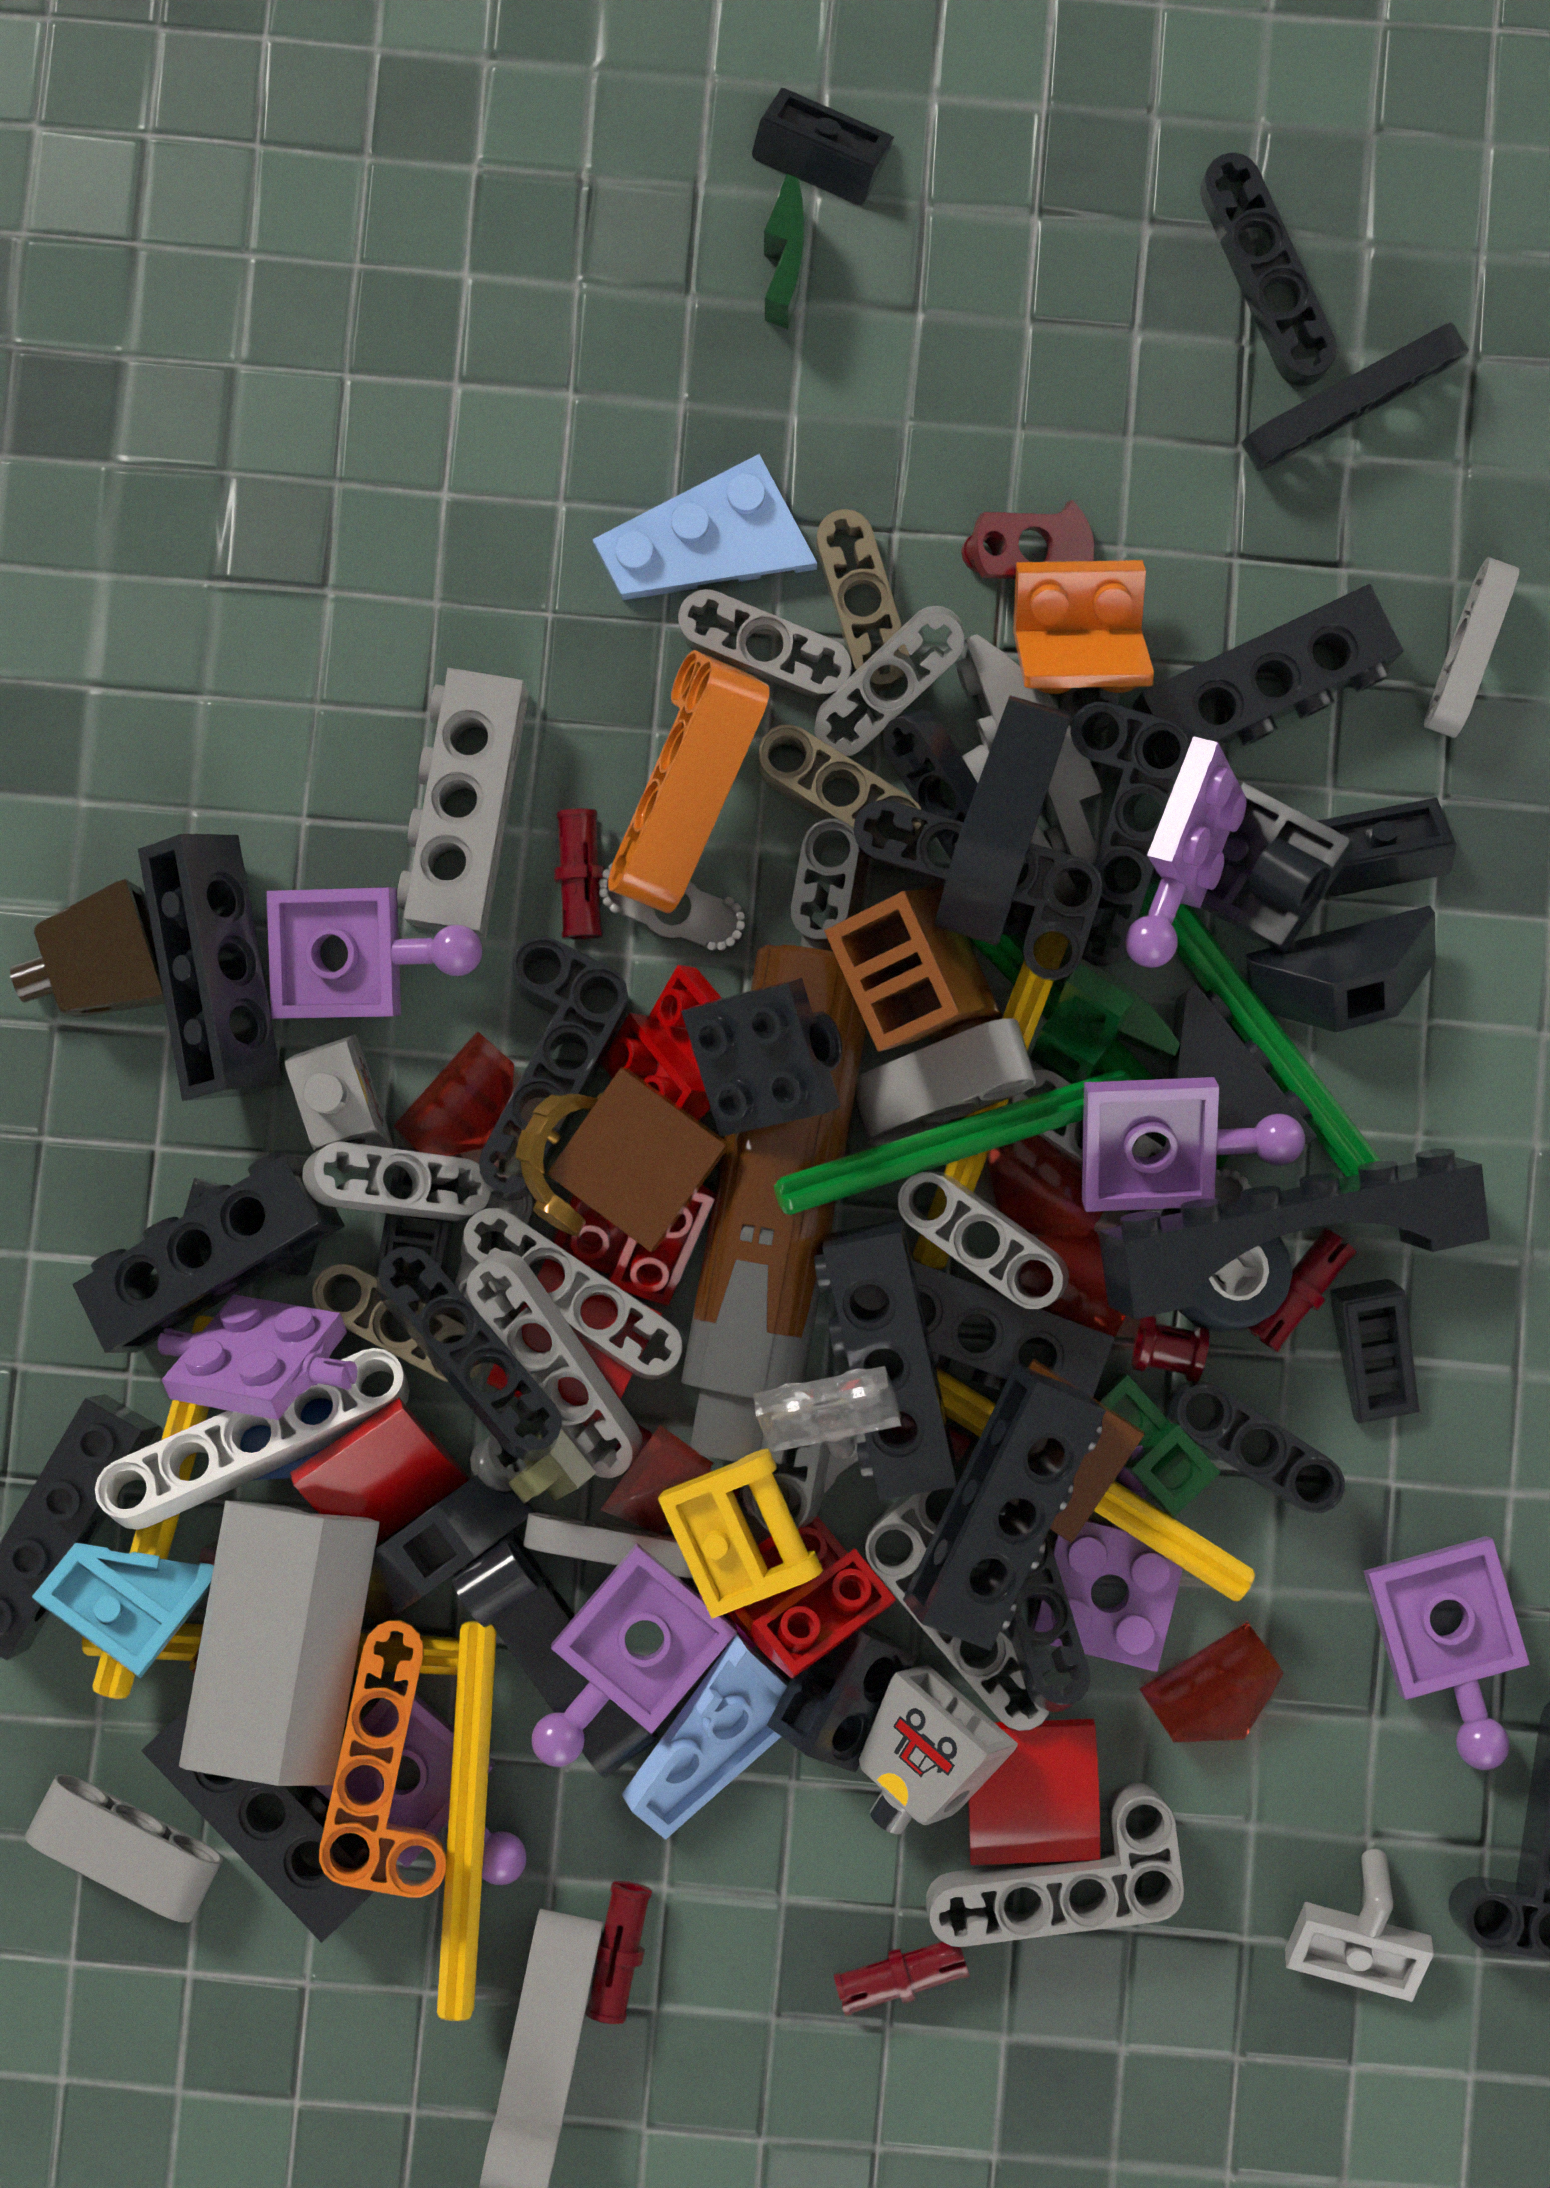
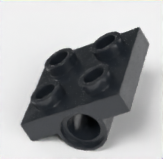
[1201,783,1355,954]
[681,978,842,1137]

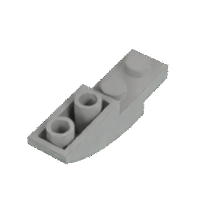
[955,634,1103,878]

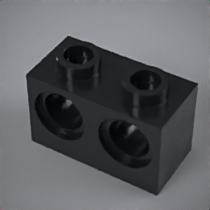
[767,1624,917,1773]

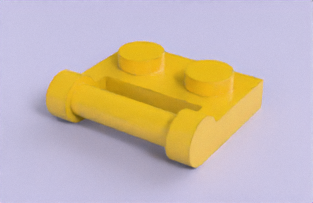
[658,1448,823,1619]

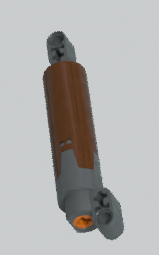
[681,819,869,1530]

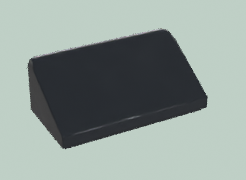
[752,88,894,205]
[1318,797,1457,896]

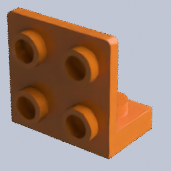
[1013,560,1154,694]

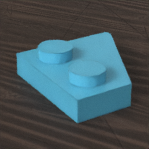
[32,1543,214,1679]

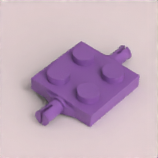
[157,1294,358,1420]

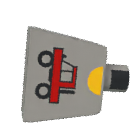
[285,1034,394,1168]
[859,1664,1018,1834]

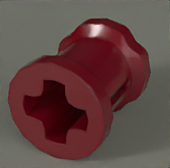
[1132,1315,1210,1382]

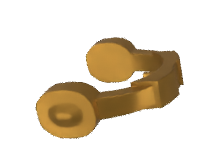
[516,1093,602,1236]

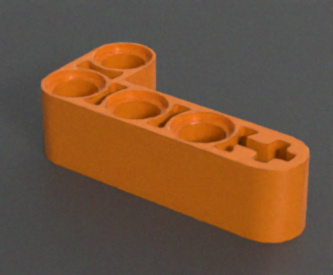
[608,650,769,914]
[319,1620,446,1898]

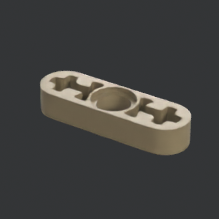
[816,509,910,691]

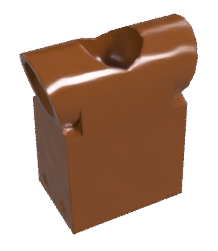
[824,881,1002,1052]

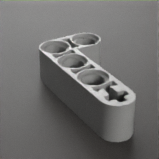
[863,1479,1049,1731]
[925,1783,1184,1947]
[479,1909,603,2188]

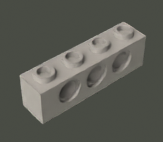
[397,668,529,939]

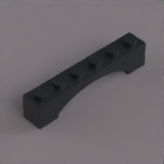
[1098,1148,1490,1319]

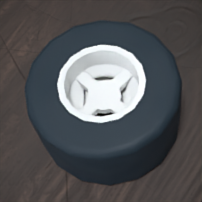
[1178,1237,1292,1332]

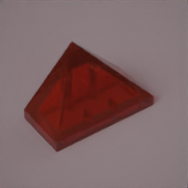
[393,1031,514,1156]
[987,1134,1104,1236]
[996,1223,1126,1337]
[600,1425,714,1534]
[1139,1621,1283,1743]

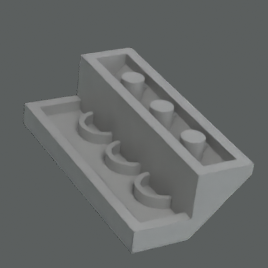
[179,1500,379,1786]

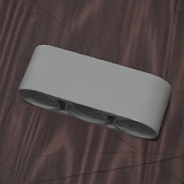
[855,1018,1036,1146]
[898,1172,1069,1309]
[24,1774,223,1923]

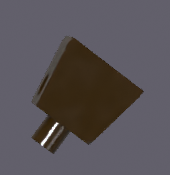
[10,879,165,1017]

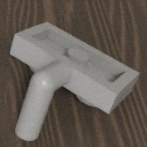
[1285,1849,1434,2002]

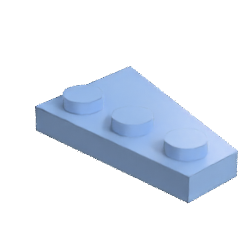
[592,454,817,600]
[621,1633,789,1839]

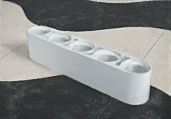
[95,1348,410,1530]

